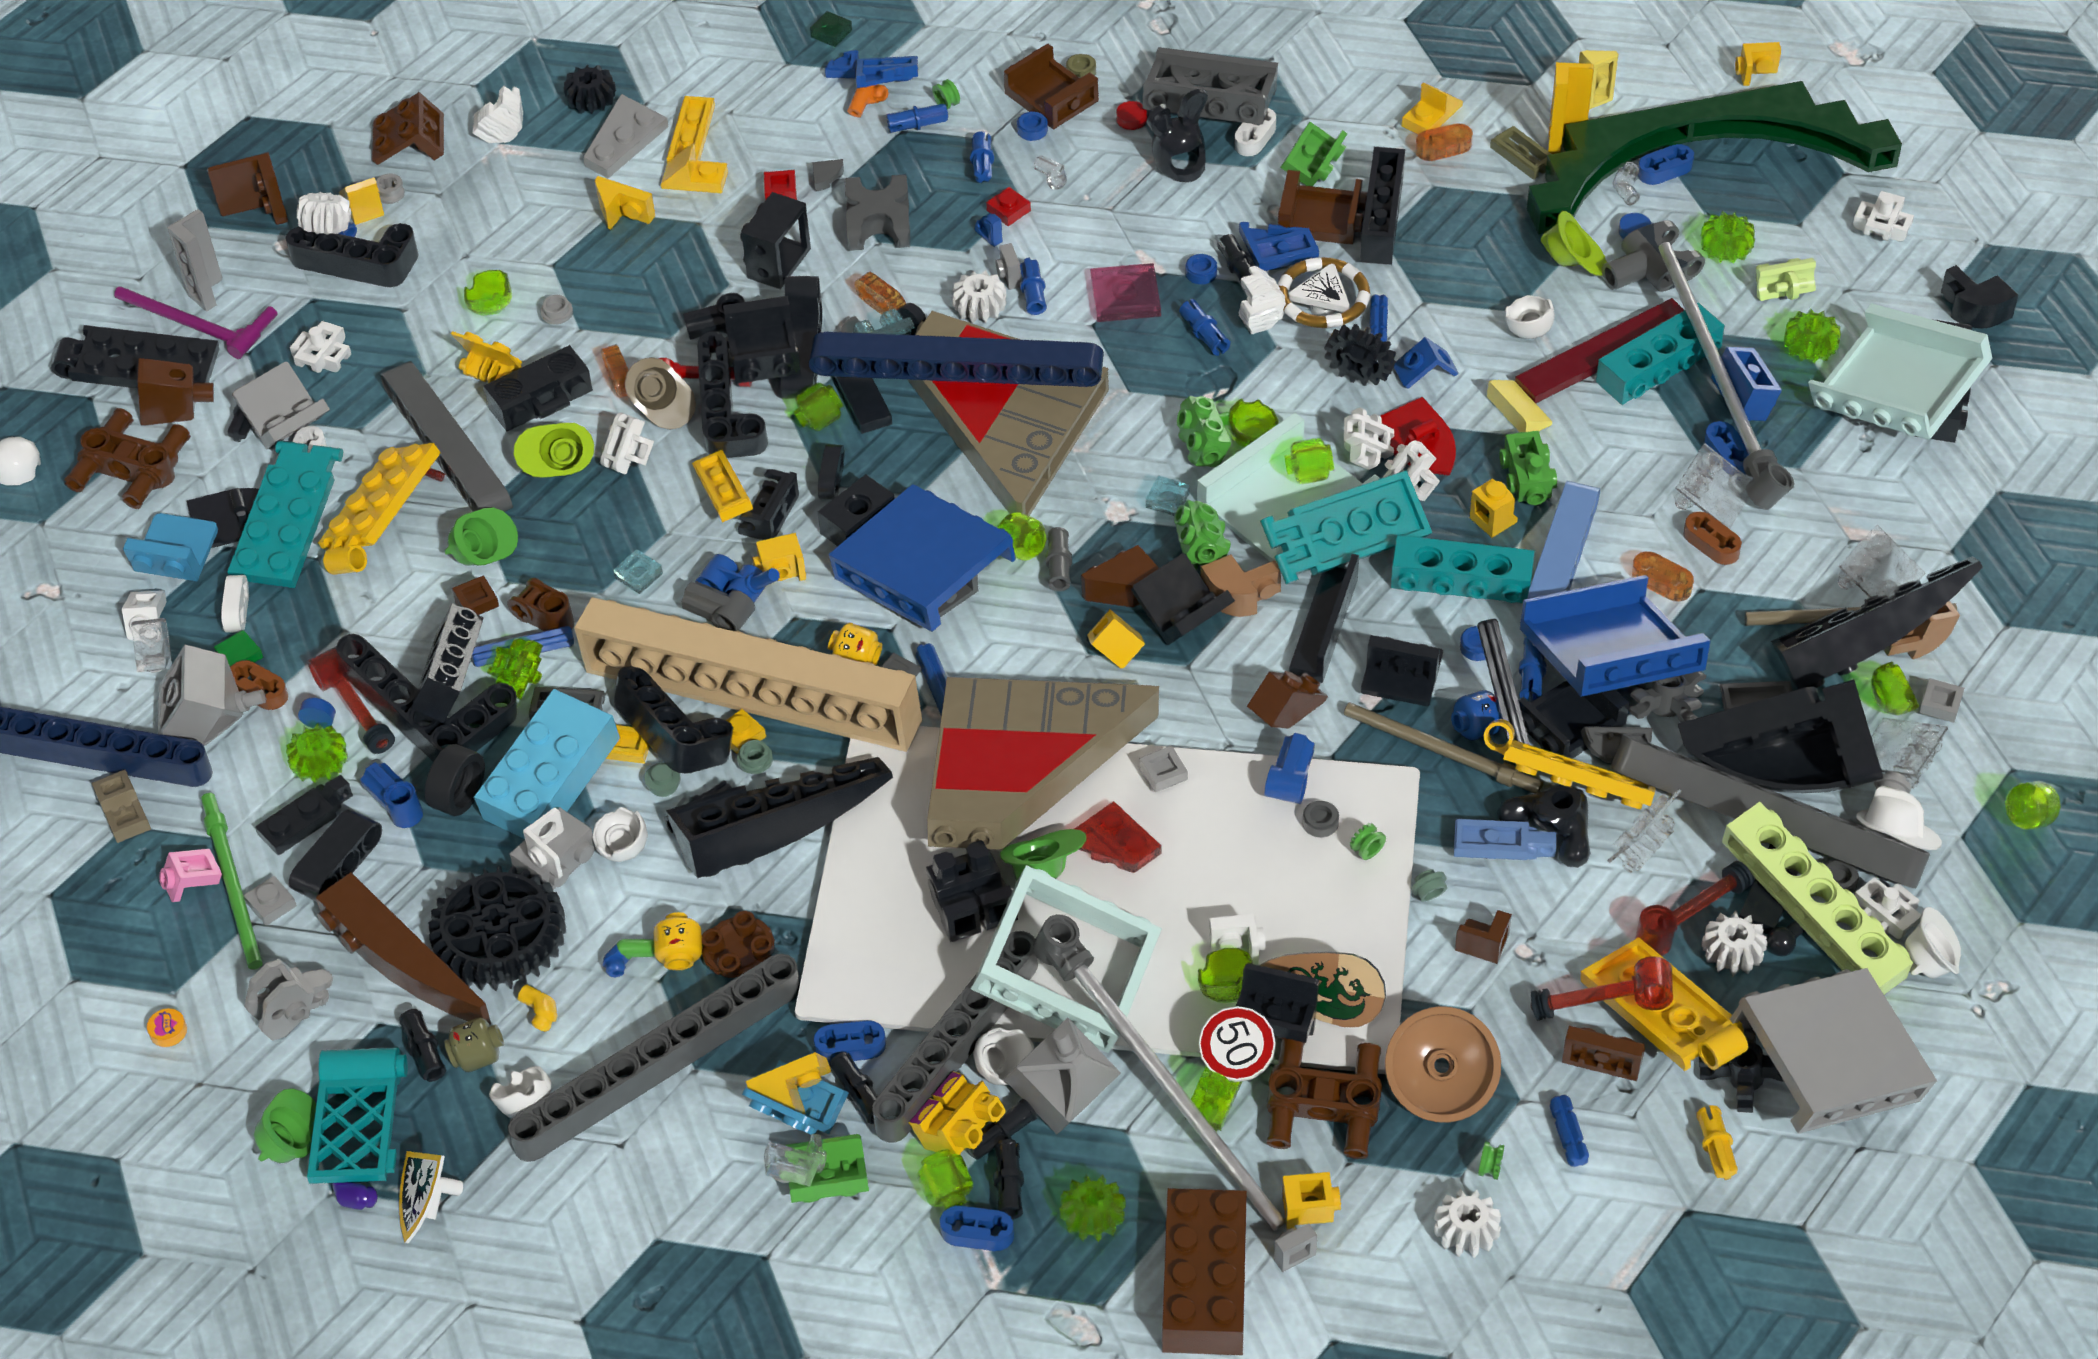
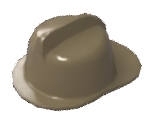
[625,357,696,430]

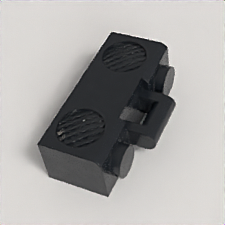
[483,345,593,432]

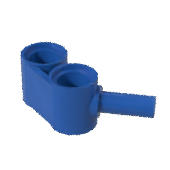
[695,554,780,603]

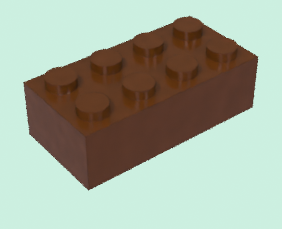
[1162,1188,1247,1355]

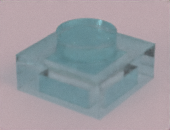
[1146,475,1190,516]
[613,549,663,594]

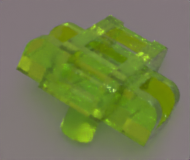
[487,638,543,699]

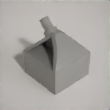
[158,645,266,746]
[1004,1017,1121,1134]

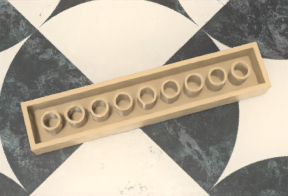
[574,597,922,752]

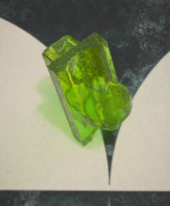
[1185,1066,1243,1132]

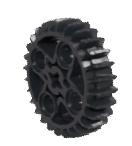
[428,865,566,991]

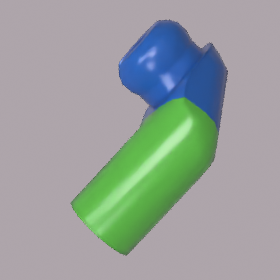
[603,939,654,978]

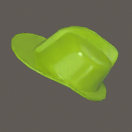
[1541,211,1607,276]
[514,423,595,478]

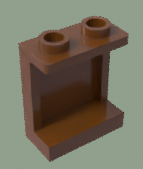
[1004,43,1099,130]
[1278,170,1368,245]

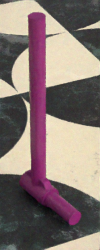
[114,286,278,359]

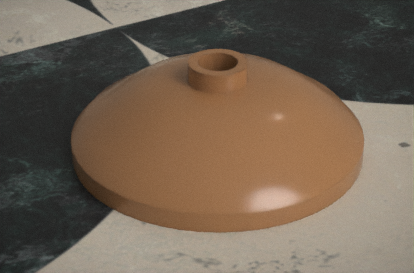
[1385,1007,1501,1123]

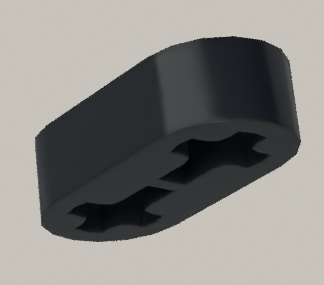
[818,444,845,500]

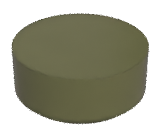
[1066,54,1096,78]

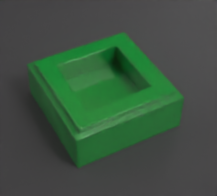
[214,630,264,667]

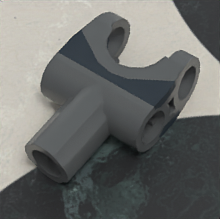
[1602,220,1705,292]

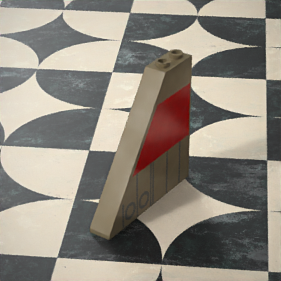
[908,311,1109,526]
[927,677,1159,850]

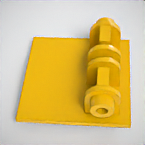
[451,331,522,383]

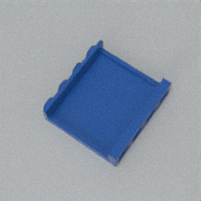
[828,484,1016,632]
[1520,575,1710,697]

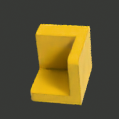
[1087,609,1145,668]

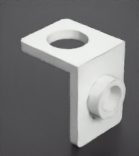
[523,808,564,879]

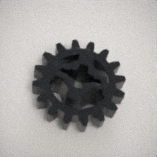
[1324,324,1396,386]

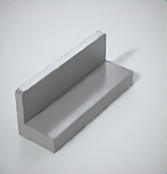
[167,209,222,312]

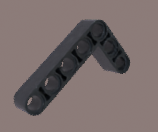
[336,634,517,762]

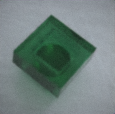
[810,11,852,47]

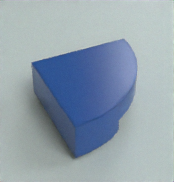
[825,50,859,79]
[975,213,1003,247]

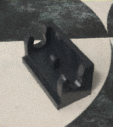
[738,469,799,540]

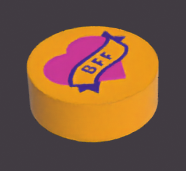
[147,1008,187,1047]

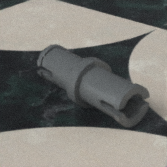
[1045,527,1072,591]

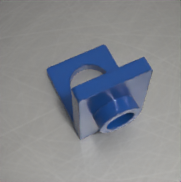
[1394,337,1459,389]

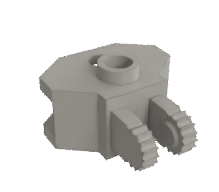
[244,959,333,1041]

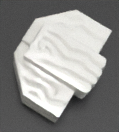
[472,86,523,143]
[1239,266,1286,335]

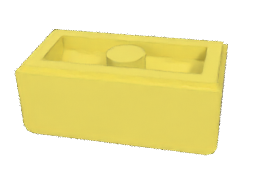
[1579,50,1619,109]
[1487,380,1552,432]

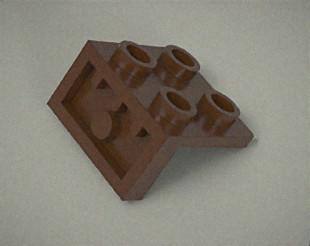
[372,92,444,165]
[207,152,288,225]

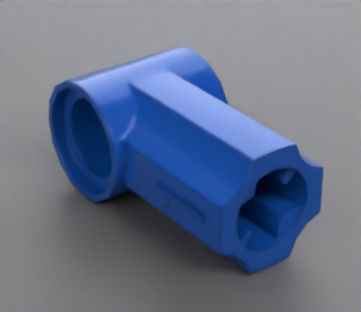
[1265,733,1315,804]
[360,762,423,828]

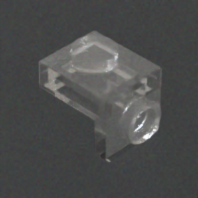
[131,618,172,673]
[763,1133,827,1187]

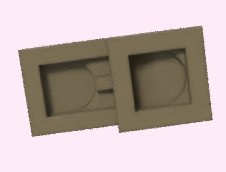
[91,770,151,843]

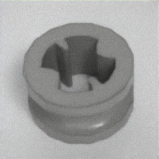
[376,173,405,204]

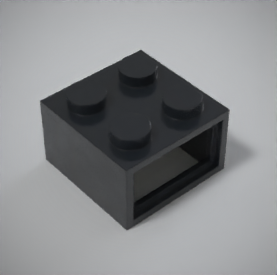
[740,192,811,290]

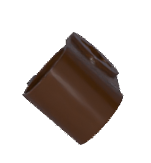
[507,578,574,631]

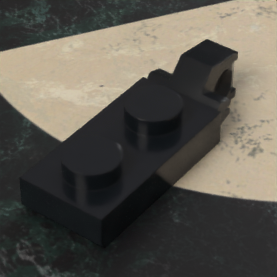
[255,775,353,855]

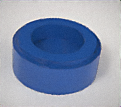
[1017,112,1048,141]
[1618,213,1651,239]
[1185,254,1217,284]
[1460,626,1486,661]
[298,698,336,729]

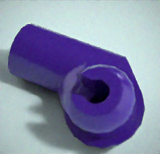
[332,1182,378,1210]

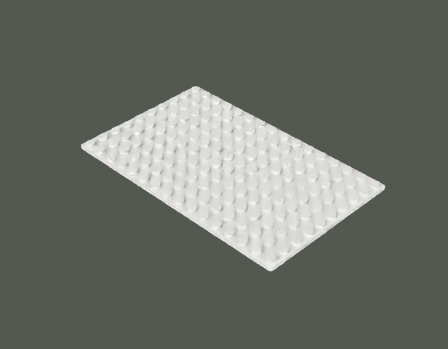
[795,726,1420,1074]

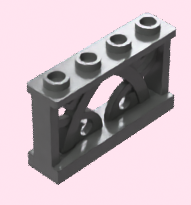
[1143,47,1278,125]

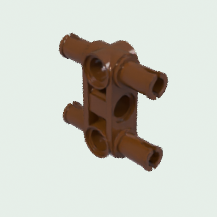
[64,408,191,509]
[1266,1038,1382,1159]

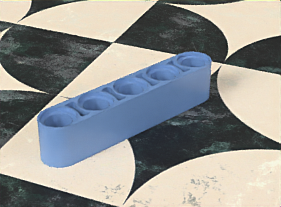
[1527,480,1600,599]

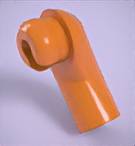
[847,84,888,118]

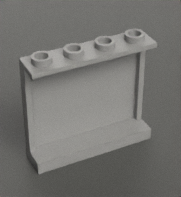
[1730,968,1937,1134]

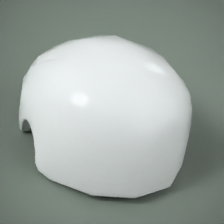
[1505,295,1555,339]
[0,437,41,486]
[592,807,648,862]
[973,1027,1035,1086]
[489,1066,551,1118]

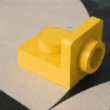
[1735,42,1781,86]

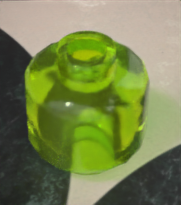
[793,382,844,432]
[1284,438,1334,484]
[997,512,1047,561]
[2005,781,2061,830]
[917,1149,974,1210]

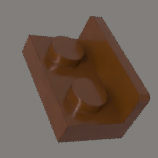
[1562,1026,1645,1081]

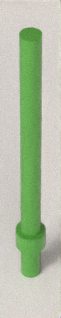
[201,793,263,970]

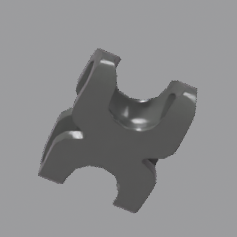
[845,174,910,251]

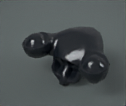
[1497,785,1591,868]

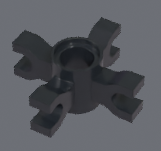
[1699,1020,1784,1113]

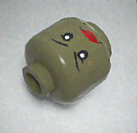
[445,1017,504,1072]

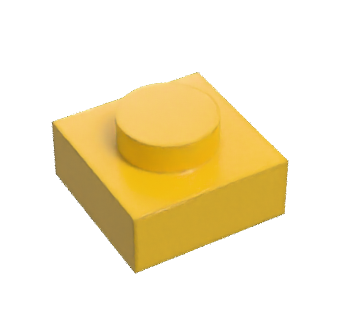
[726,709,766,755]

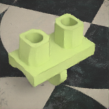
[1756,258,1816,301]

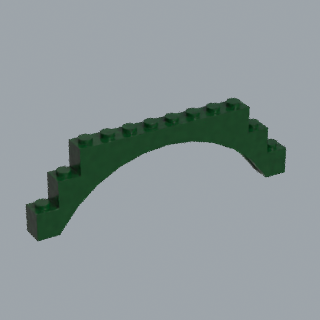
[1527,81,1902,235]

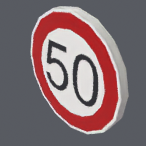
[1199,1006,1276,1082]

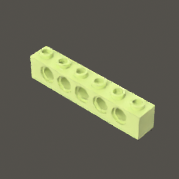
[1722,802,1913,995]

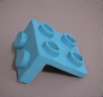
[123,513,218,581]
[742,1060,849,1136]

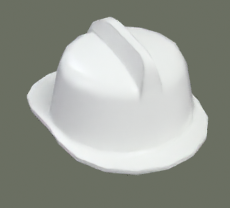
[1856,786,1942,850]
[1904,907,1961,979]

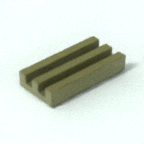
[1490,126,1551,180]

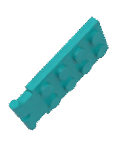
[227,441,343,588]
[1260,470,1433,585]

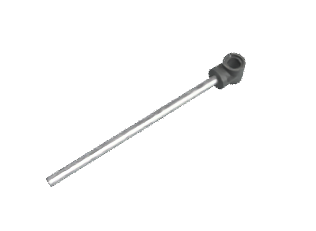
[1658,242,1795,510]
[1033,914,1286,1231]

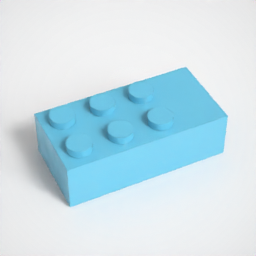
[474,689,620,839]

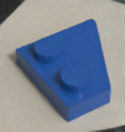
[856,56,918,88]

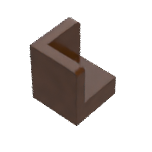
[452,575,499,615]
[1455,910,1512,964]

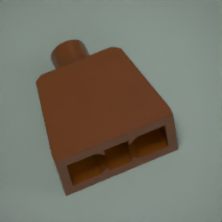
[138,358,214,425]

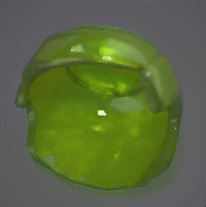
[464,270,512,316]
[1228,399,1279,447]
[1871,661,1919,716]
[1198,948,1253,1003]

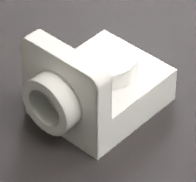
[122,590,167,640]
[1209,913,1266,964]

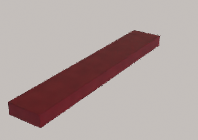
[1515,298,1684,403]

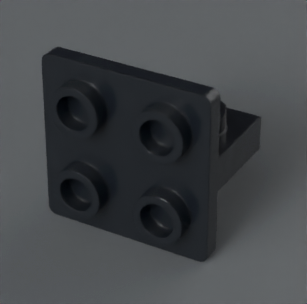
[1361,635,1443,706]
[1236,963,1320,1043]

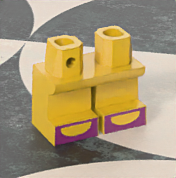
[909,1071,1006,1157]

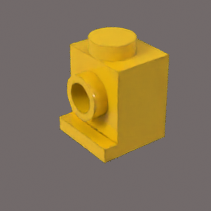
[1469,478,1518,538]
[752,533,806,581]
[1282,1172,1341,1230]

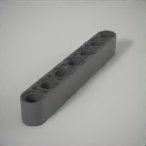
[380,361,513,512]
[873,931,1038,1143]

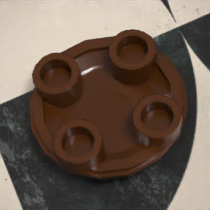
[702,911,775,978]

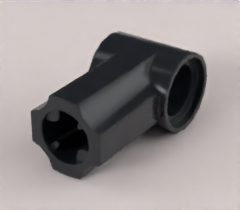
[683,293,745,340]

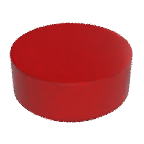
[1116,101,1147,130]

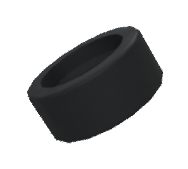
[425,744,485,816]

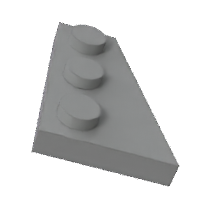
[583,94,669,179]

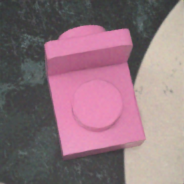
[159,849,222,902]

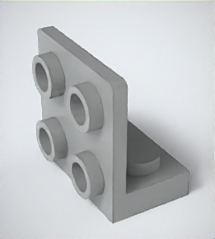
[232,362,330,449]

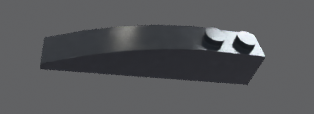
[1771,556,1983,689]
[666,757,893,879]

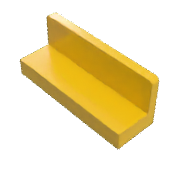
[1548,62,1594,154]

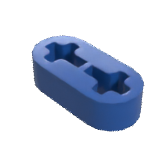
[1637,144,1694,185]
[1704,421,1749,477]
[814,1020,886,1063]
[940,1206,1014,1251]

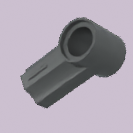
[681,581,755,631]

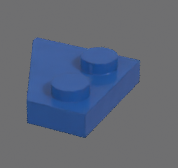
[1239,222,1319,271]

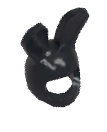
[1146,89,1208,182]

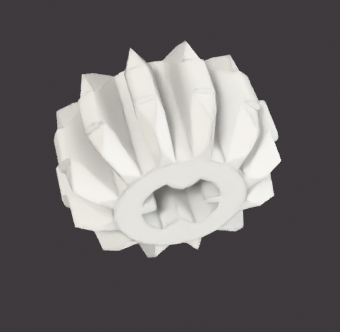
[296,192,351,235]
[952,270,1006,323]
[1702,910,1767,976]
[1434,1188,1501,1258]

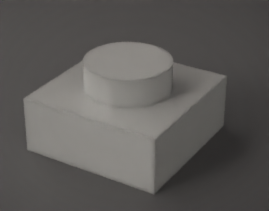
[995,243,1021,290]
[1919,678,1965,723]
[1139,746,1188,792]
[243,876,297,926]
[1274,1223,1317,1272]

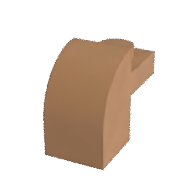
[1201,554,1281,617]
[1883,601,1960,659]

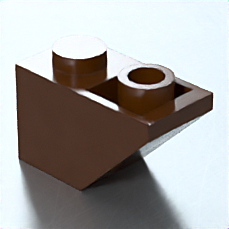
[1081,545,1159,608]
[1247,671,1328,729]

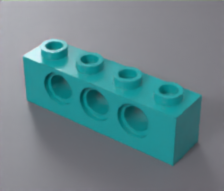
[1596,302,1725,405]
[1391,535,1535,603]

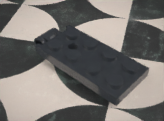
[51,325,219,389]

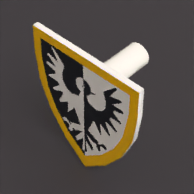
[399,1151,463,1243]

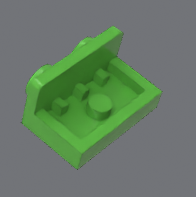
[1280,122,1348,186]
[784,1134,869,1203]

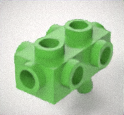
[1176,396,1233,467]
[1499,431,1557,505]
[1174,500,1231,571]

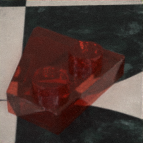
[1074,801,1162,873]

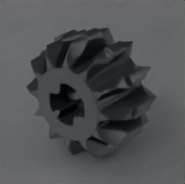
[563,64,616,114]

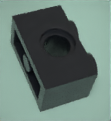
[817,474,895,547]

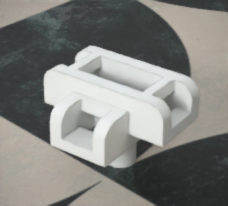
[1853,191,1914,241]
[290,321,351,373]
[1344,408,1394,470]
[600,413,654,474]
[1383,441,1440,501]
[1854,877,1921,939]

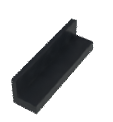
[1289,554,1359,683]

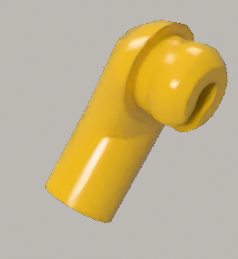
[518,984,558,1032]

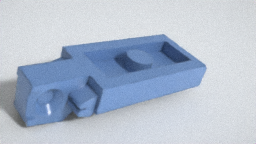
[1454,819,1557,860]

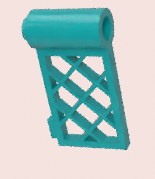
[307,1047,408,1184]

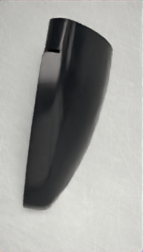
[1678,679,1884,793]

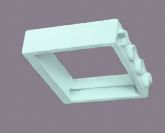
[971,865,1162,1053]

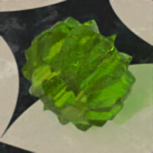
[1700,211,1755,264]
[1784,308,1841,364]
[286,722,348,784]
[1059,1173,1126,1242]

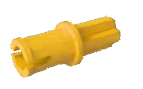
[1696,1105,1738,1180]

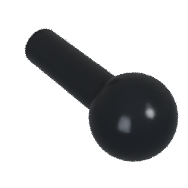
[1766,920,1805,957]

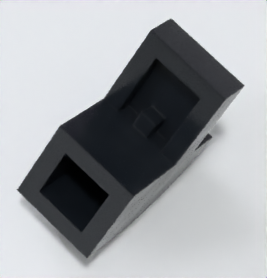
[1941,265,2018,329]

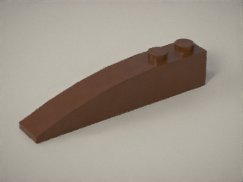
[315,872,491,1025]

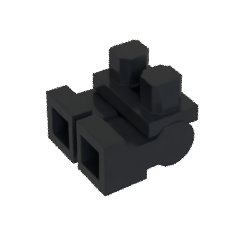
[926,840,1018,943]

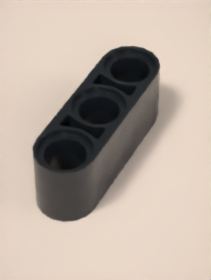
[289,809,382,902]

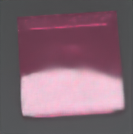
[1090,263,1161,322]

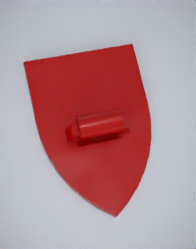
[1379,397,1456,476]

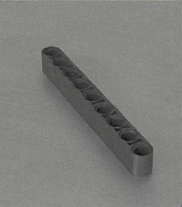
[1610,734,1930,889]
[508,954,800,1162]

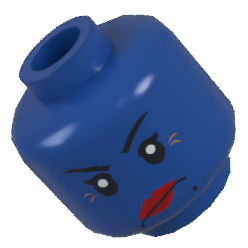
[1451,690,1502,741]

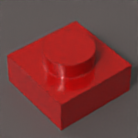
[764,170,797,200]
[986,187,1031,226]

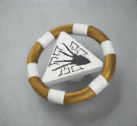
[1278,257,1371,328]

